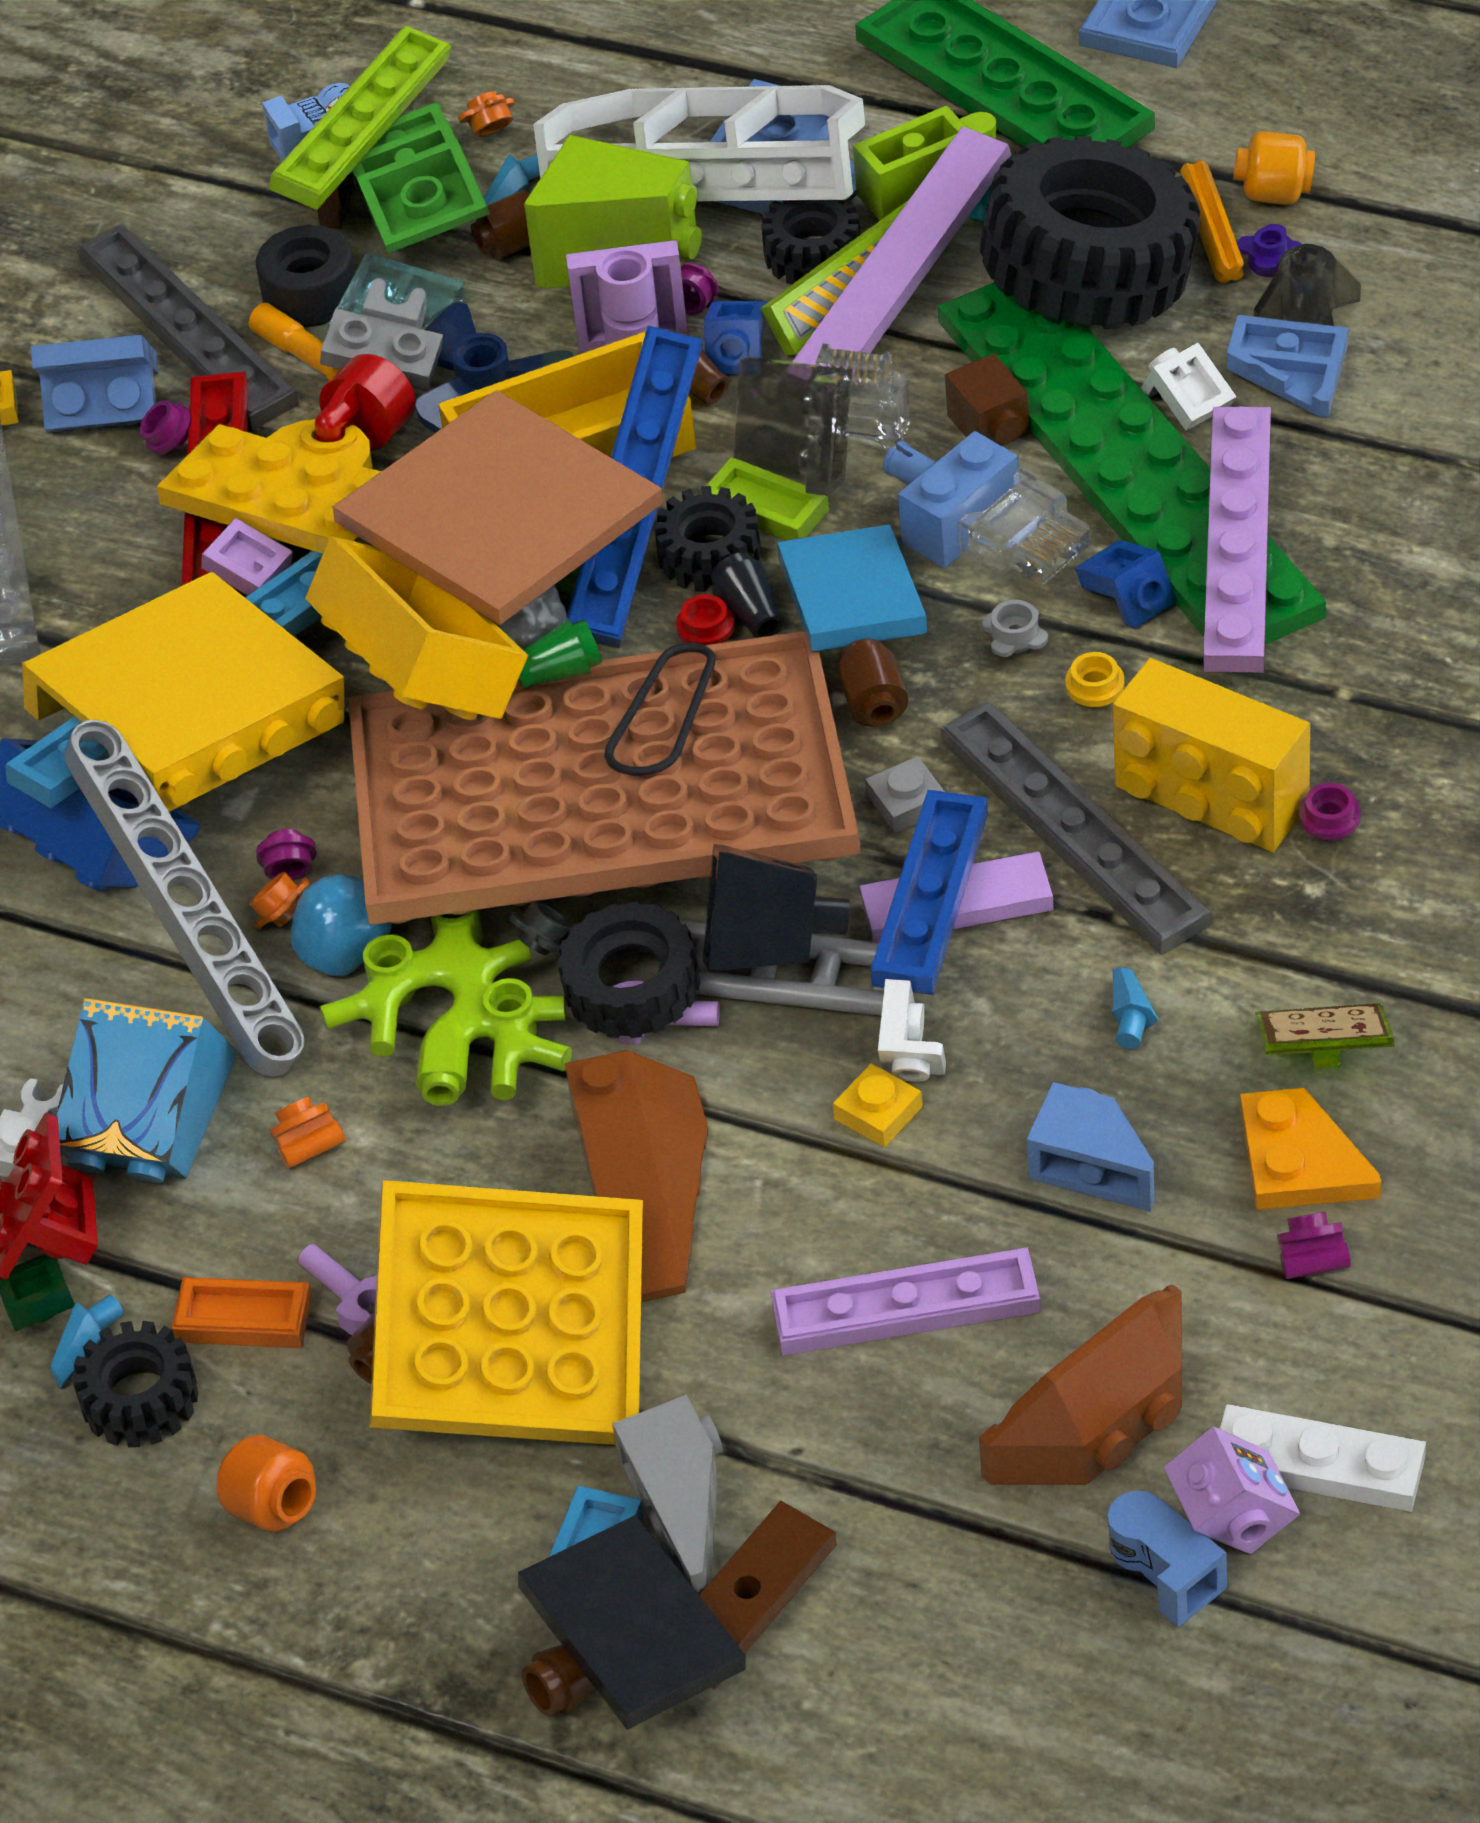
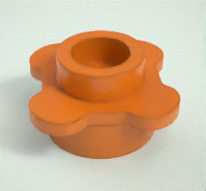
[458,91,515,137]
[249,872,310,930]

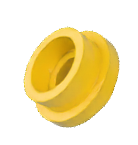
[1065,652,1125,707]

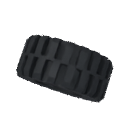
[980,136,1200,330]

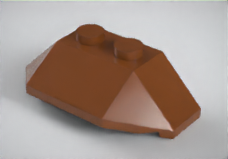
[979,1284,1182,1485]

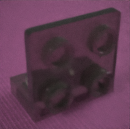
[734,357,853,496]

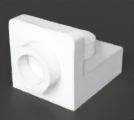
[1141,343,1236,431]
[878,979,946,1082]

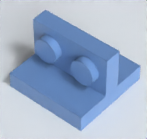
[30,335,158,433]

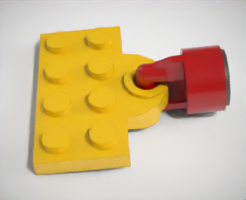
[157,354,416,554]

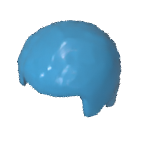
[290,874,392,977]

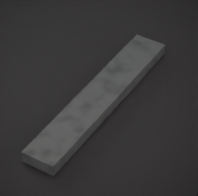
[77,224,299,430]
[940,701,1210,955]

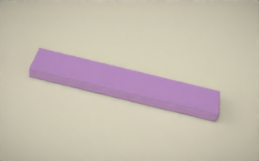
[786,126,1011,402]

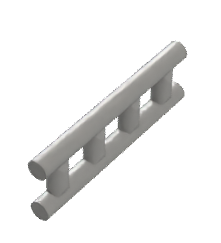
[681,920,884,1016]

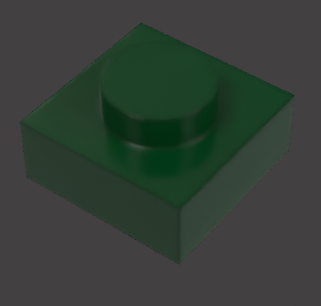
[0,1254,75,1332]

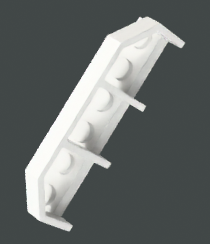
[533,85,865,201]

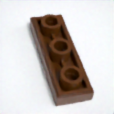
[699,1500,837,1690]

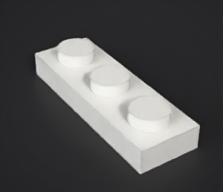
[1220,1404,1426,1512]

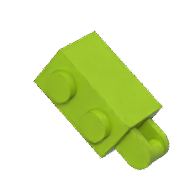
[853,105,997,221]

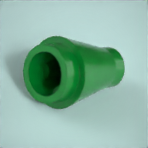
[519,619,603,689]

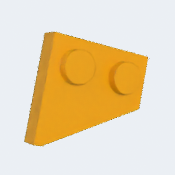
[1240,1088,1381,1210]

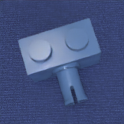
[883,431,1021,569]

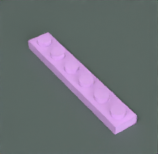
[1204,406,1271,673]

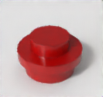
[676,594,735,645]

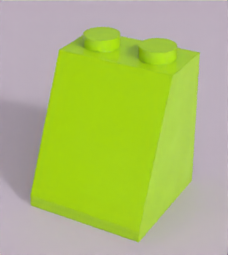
[524,135,702,288]

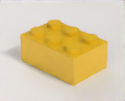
[1113,657,1310,853]

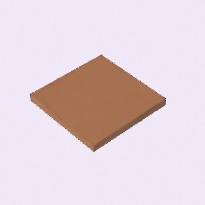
[333,390,663,625]

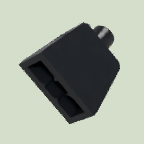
[702,844,850,971]

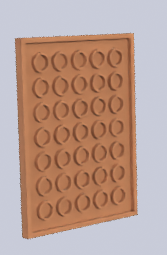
[348,631,861,925]

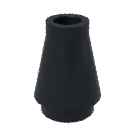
[710,552,784,638]

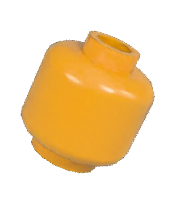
[1233,131,1315,205]

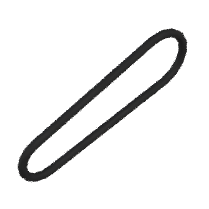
[604,643,716,776]

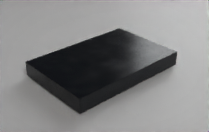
[518,1515,746,1730]

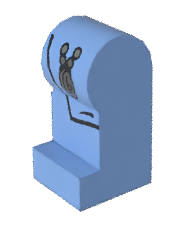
[1107,1490,1228,1628]

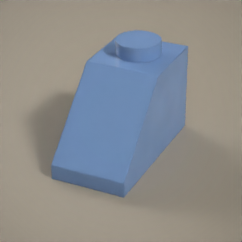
[1027,1082,1155,1212]

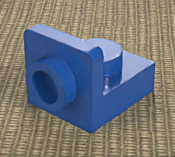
[704,301,768,374]
[1075,540,1176,628]

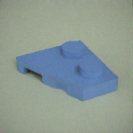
[1227,315,1349,418]

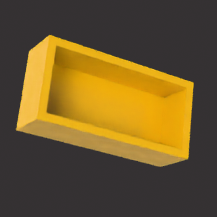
[438,331,696,458]
[305,536,528,720]

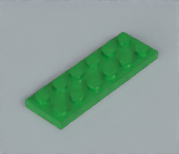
[855,0,1155,148]

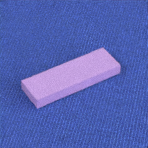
[860,851,1054,943]

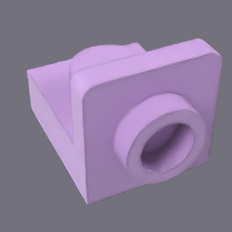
[201,518,293,595]

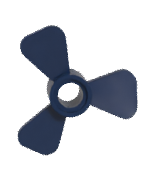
[415,302,574,433]

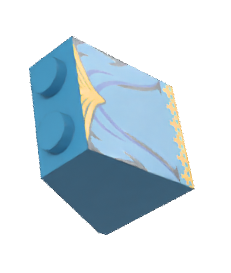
[56,998,237,1183]

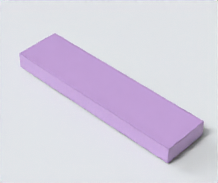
[770,1247,1041,1356]

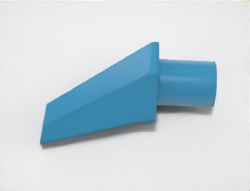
[484,154,540,205]
[1111,967,1159,1049]
[50,1294,124,1389]

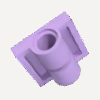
[566,240,688,352]

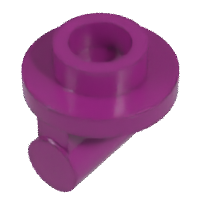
[1277,1212,1351,1279]

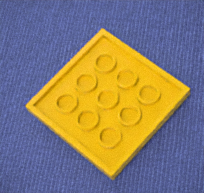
[369,1180,643,1445]

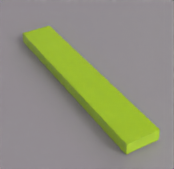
[268,26,452,210]

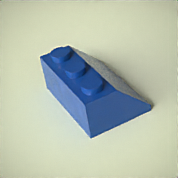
[0,738,201,891]

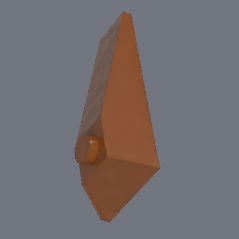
[565,1050,708,1302]

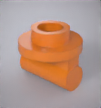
[269,1096,345,1169]

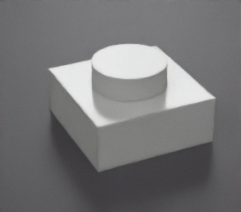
[865,756,945,833]

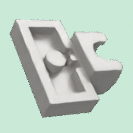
[320,278,443,390]

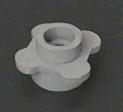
[982,600,1048,657]

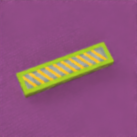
[760,200,909,356]

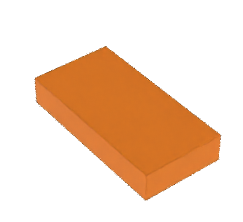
[171,1277,312,1348]

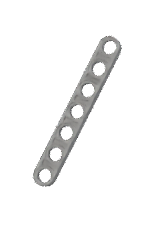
[64,719,304,1077]

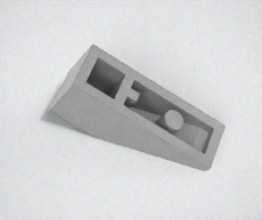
[612,1394,723,1595]

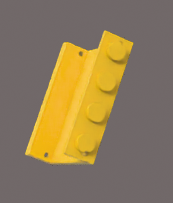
[22,572,344,812]

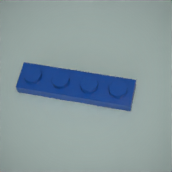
[871,790,988,995]

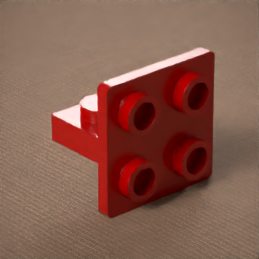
[0,1113,98,1280]

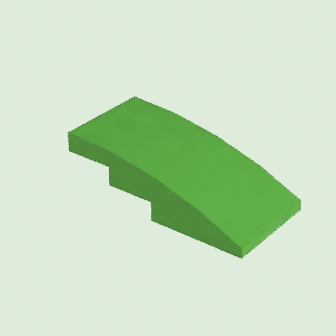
[352,102,490,254]

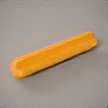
[1180,160,1244,284]

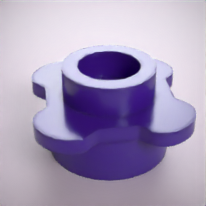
[1237,224,1303,277]

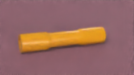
[248,303,340,381]

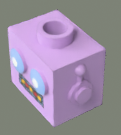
[1164,1426,1300,1555]

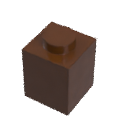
[945,353,1030,446]

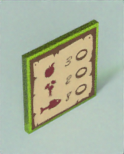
[1255,1003,1395,1069]

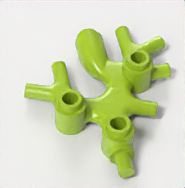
[320,909,572,1106]

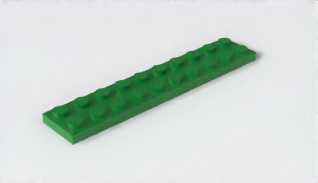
[937,282,1326,645]

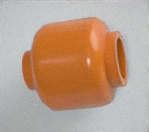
[216,1434,316,1532]

